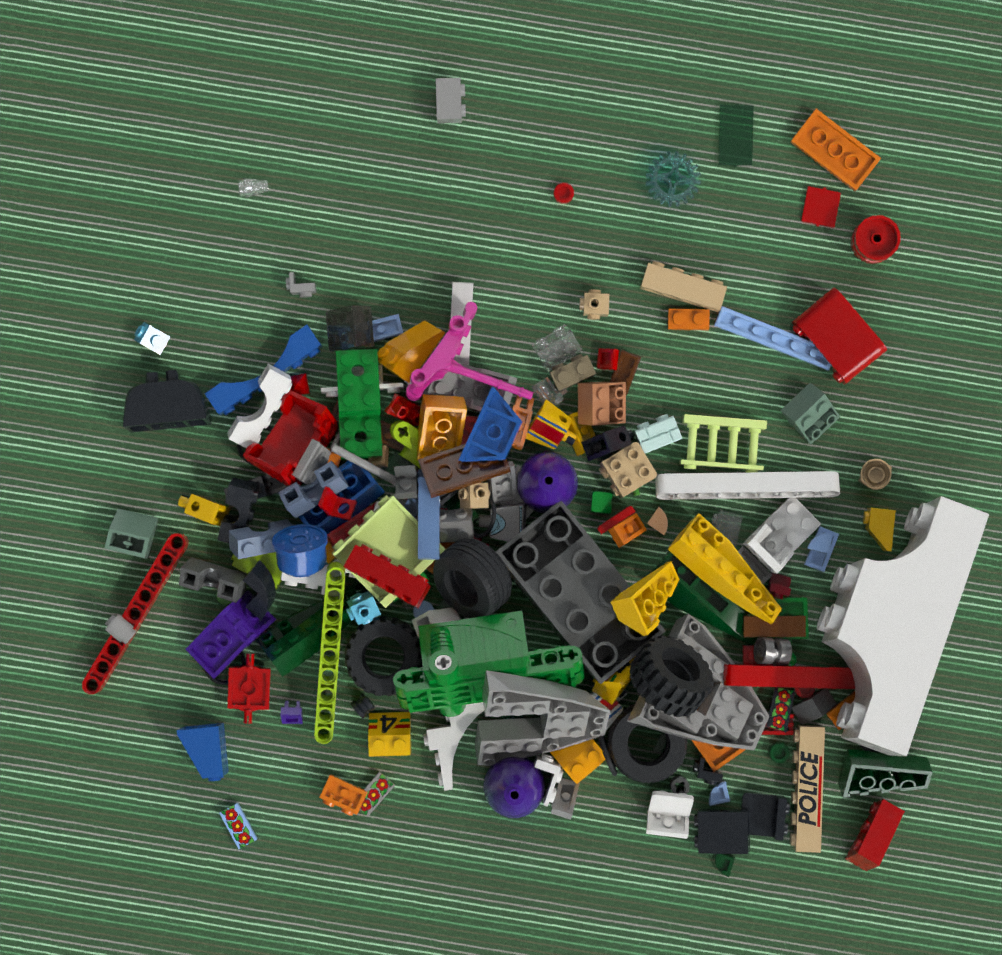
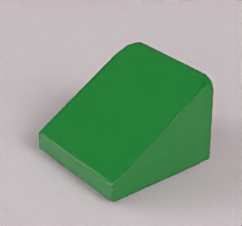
[590,491,613,514]

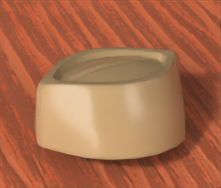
[858,459,892,490]

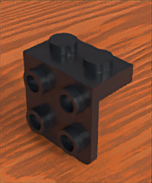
[741,792,790,841]

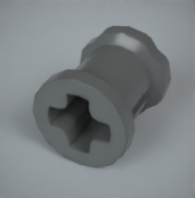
[670,776,690,794]

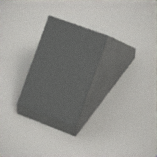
[792,688,837,725]

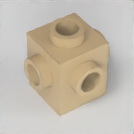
[579,290,609,320]
[458,482,490,509]

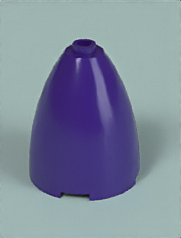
[516,452,578,513]
[483,757,545,818]

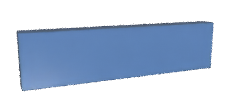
[418,477,440,560]

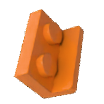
[319,774,368,816]

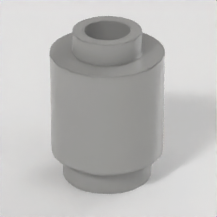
[105,614,136,644]

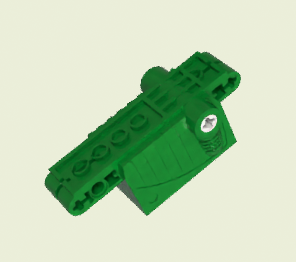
[393,611,584,717]

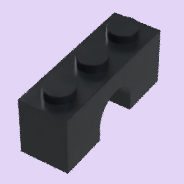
[218,477,259,543]

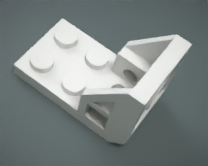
[743,498,821,574]

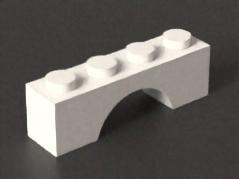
[227,364,292,448]

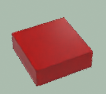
[596,348,619,370]

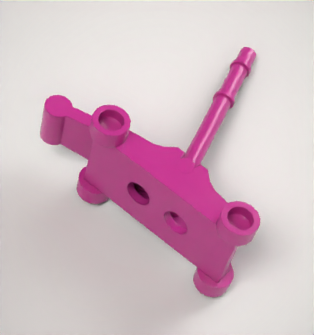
[406,302,534,401]

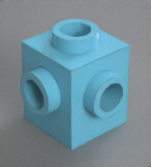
[346,591,381,625]

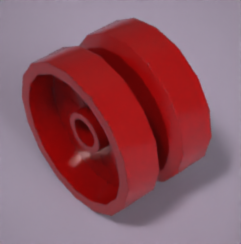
[851,215,901,264]

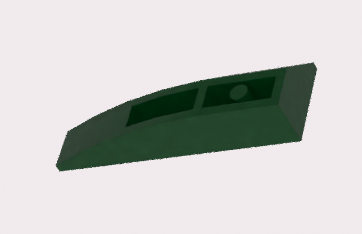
[648,551,758,645]
[256,582,368,677]

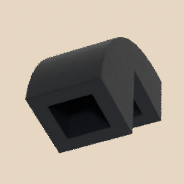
[243,560,276,620]

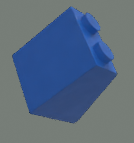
[177,723,229,781]

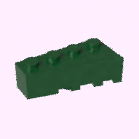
[838,749,933,798]

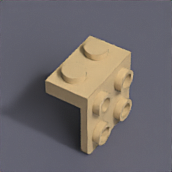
[599,442,657,499]

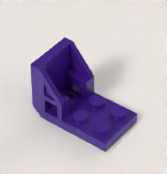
[185,590,276,679]

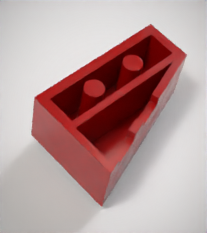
[845,799,905,871]

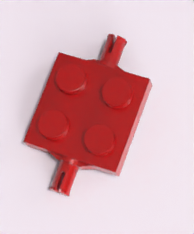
[227,653,271,724]

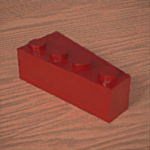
[343,544,431,609]

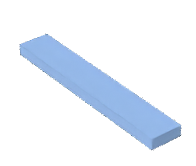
[714,306,831,371]

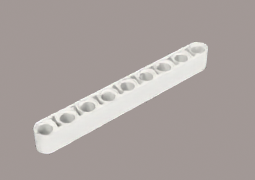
[655,471,840,500]

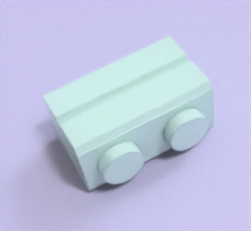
[634,414,682,454]

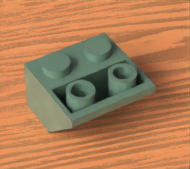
[780,383,840,445]
[104,509,159,558]

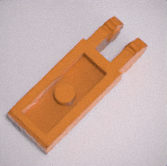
[512,395,534,450]

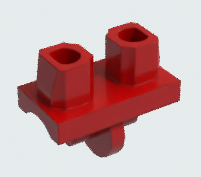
[384,393,421,426]

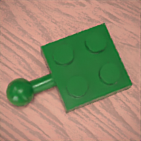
[766,597,809,666]

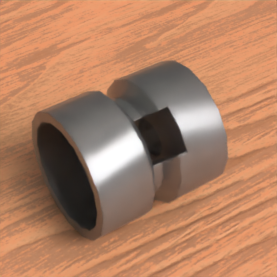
[753,637,792,666]

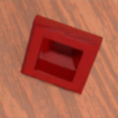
[290,373,310,395]

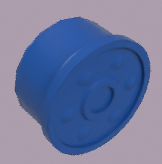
[272,524,328,577]

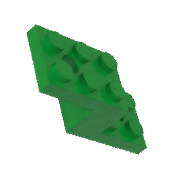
[336,349,382,459]

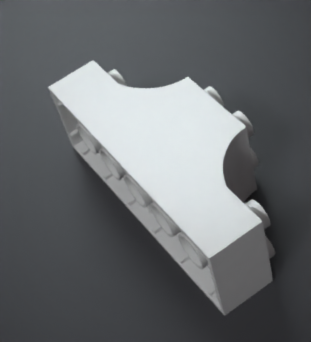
[817,496,989,756]

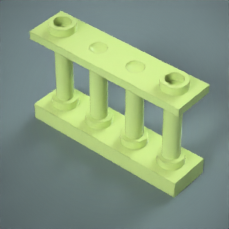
[679,414,767,473]

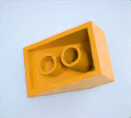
[378,321,445,383]
[417,394,467,461]
[550,739,605,784]

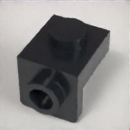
[693,756,723,785]

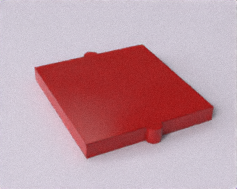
[801,186,841,228]

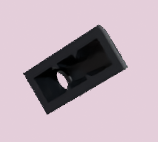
[581,426,634,461]

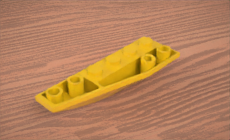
[668,513,782,624]

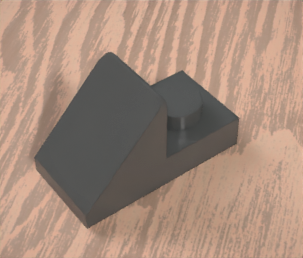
[394,465,418,500]

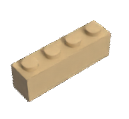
[640,261,727,312]

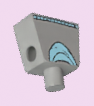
[479,502,527,542]

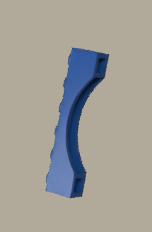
[205,325,323,416]

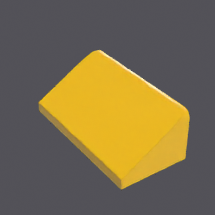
[568,411,596,456]

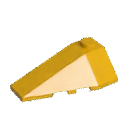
[611,561,679,636]

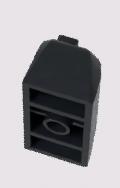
[123,370,212,433]

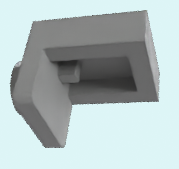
[286,272,317,298]

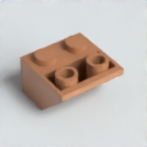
[578,382,626,426]

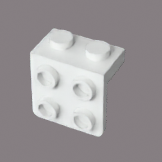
[534,753,563,807]
[646,790,694,839]

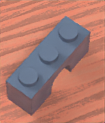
[278,461,349,518]
[229,519,293,559]

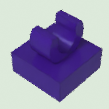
[280,701,303,724]

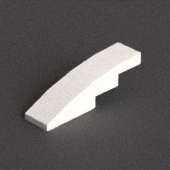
[451,282,473,365]

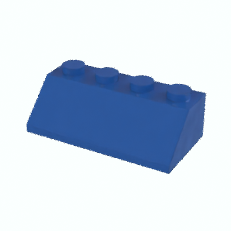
[298,461,385,534]

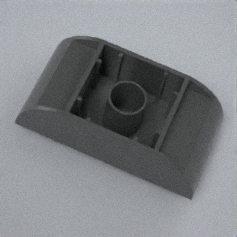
[496,501,666,684]

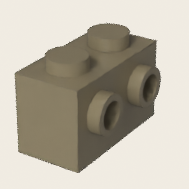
[550,354,596,393]

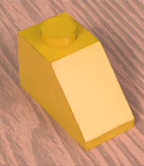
[863,508,896,551]

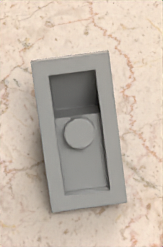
[551,778,580,820]

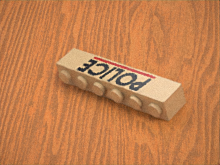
[790,725,825,853]

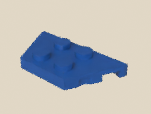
[459,387,522,462]

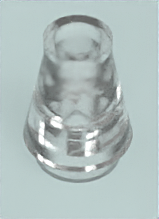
[238,178,268,198]

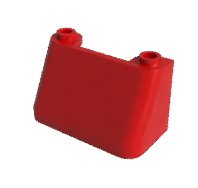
[791,287,887,385]
[243,390,338,487]

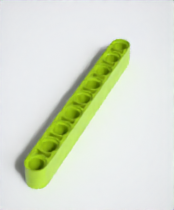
[314,561,345,744]

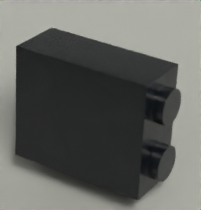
[694,809,750,854]

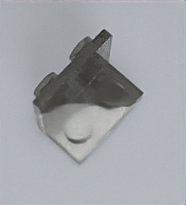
[326,305,374,352]

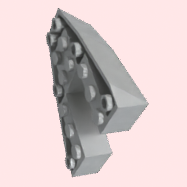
[627,614,769,750]
[475,670,611,766]

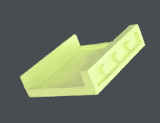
[332,495,446,608]

